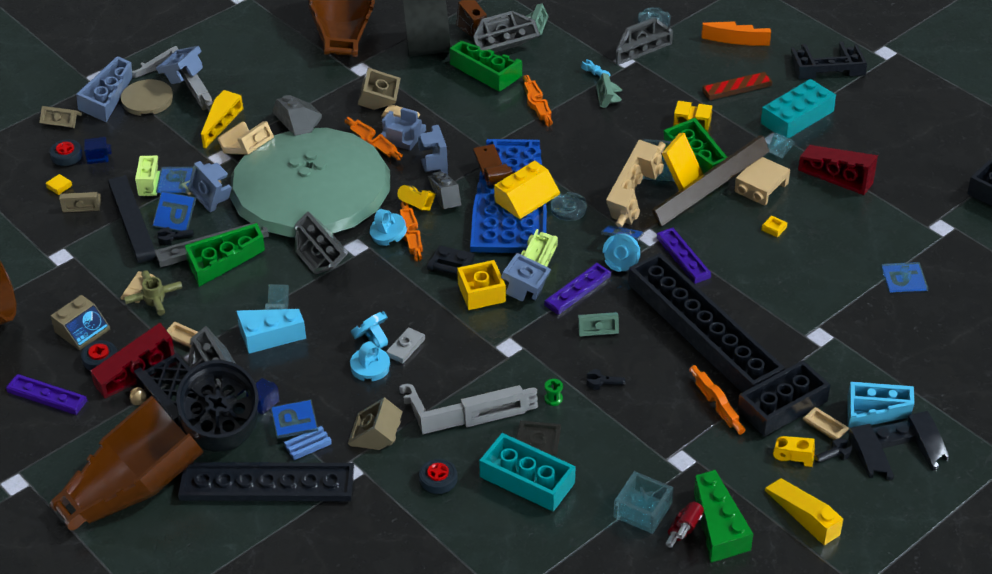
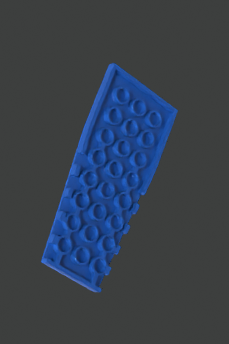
[470,139,547,253]

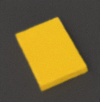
[662,133,703,190]

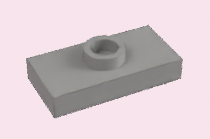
[386,327,425,364]

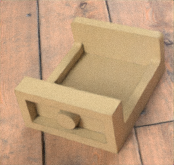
[218,121,274,155]
[735,157,790,206]

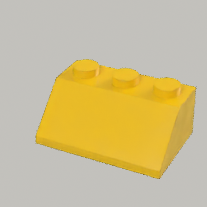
[494,161,560,219]

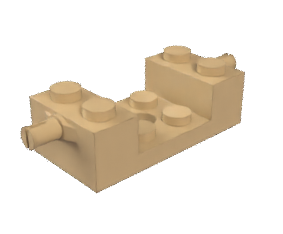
[606,140,666,228]

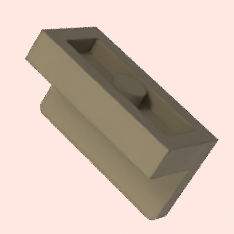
[39,106,82,128]
[59,192,101,212]

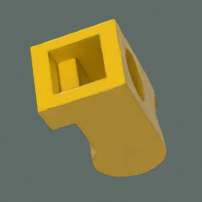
[397,185,436,211]
[773,436,815,467]

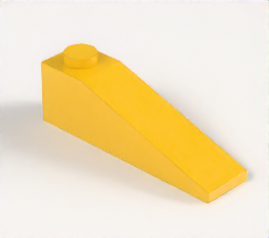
[201,90,243,148]
[765,478,843,545]

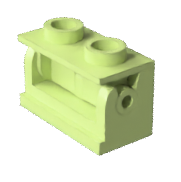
[135,156,161,196]
[521,229,558,267]

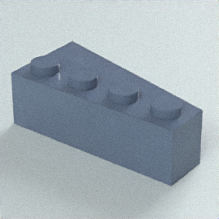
[76,56,132,122]

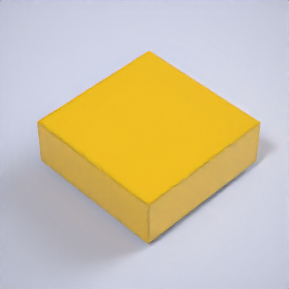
[46,174,72,195]
[761,215,787,238]

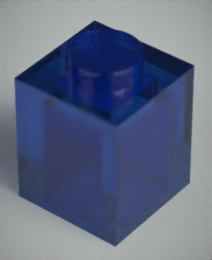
[84,137,112,164]
[246,378,280,415]

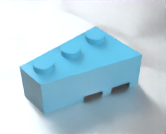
[236,309,306,354]
[847,382,914,430]

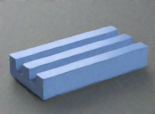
[284,426,332,460]

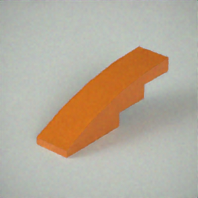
[701,22,771,46]

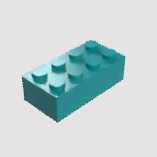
[761,79,836,140]
[479,433,576,512]

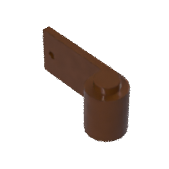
[473,144,513,186]

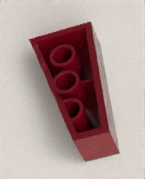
[798,145,878,195]
[91,323,177,399]

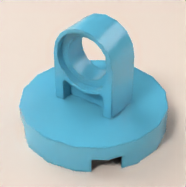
[370,209,407,246]
[603,233,640,272]
[350,311,388,349]
[350,341,390,381]

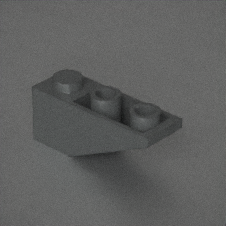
[428,171,461,209]

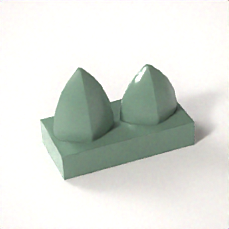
[526,3,549,35]
[596,73,622,108]
[578,312,619,336]

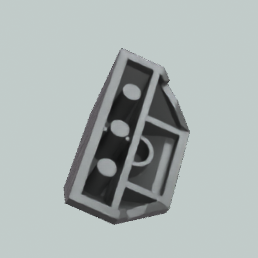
[473,11,540,53]
[616,17,673,65]
[273,95,322,135]
[295,211,348,274]
[188,326,236,396]

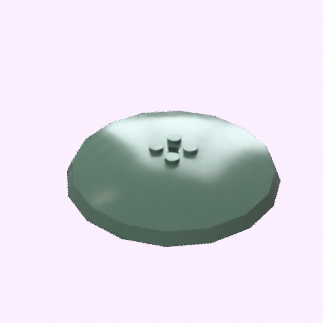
[229,128,390,237]

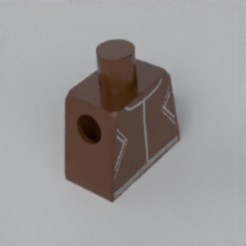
[456,0,487,37]

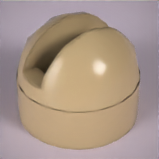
[130,387,147,405]

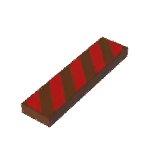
[702,72,772,101]

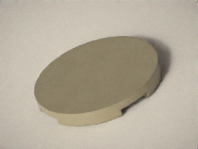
[121,79,173,116]

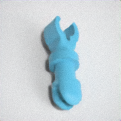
[581,59,610,77]

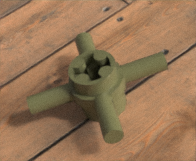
[124,270,182,315]

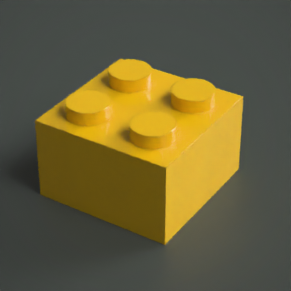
[457,260,506,310]

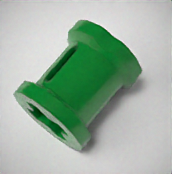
[545,379,563,406]

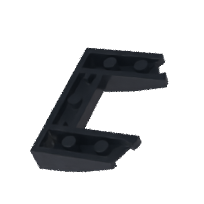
[791,41,867,79]
[848,411,949,481]

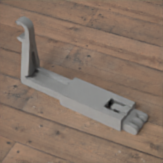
[132,46,213,112]
[399,384,538,434]

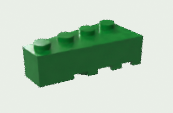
[449,41,522,92]
[663,118,727,174]
[185,223,265,287]
[694,470,753,563]

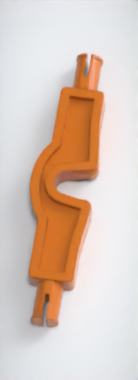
[522,75,553,126]
[345,117,403,160]
[400,201,423,262]
[689,365,746,435]

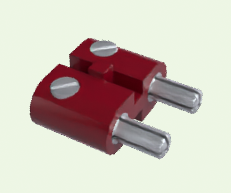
[666,502,704,548]

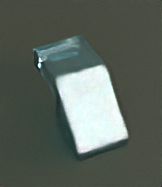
[767,133,795,158]
[265,284,289,310]

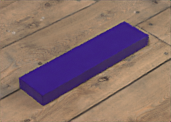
[656,228,711,284]
[544,263,611,315]
[6,374,87,415]

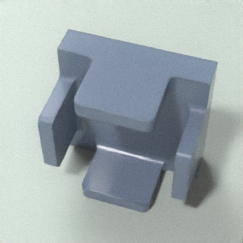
[156,46,203,84]
[381,108,426,151]
[418,125,448,175]
[188,161,232,212]
[501,253,551,301]

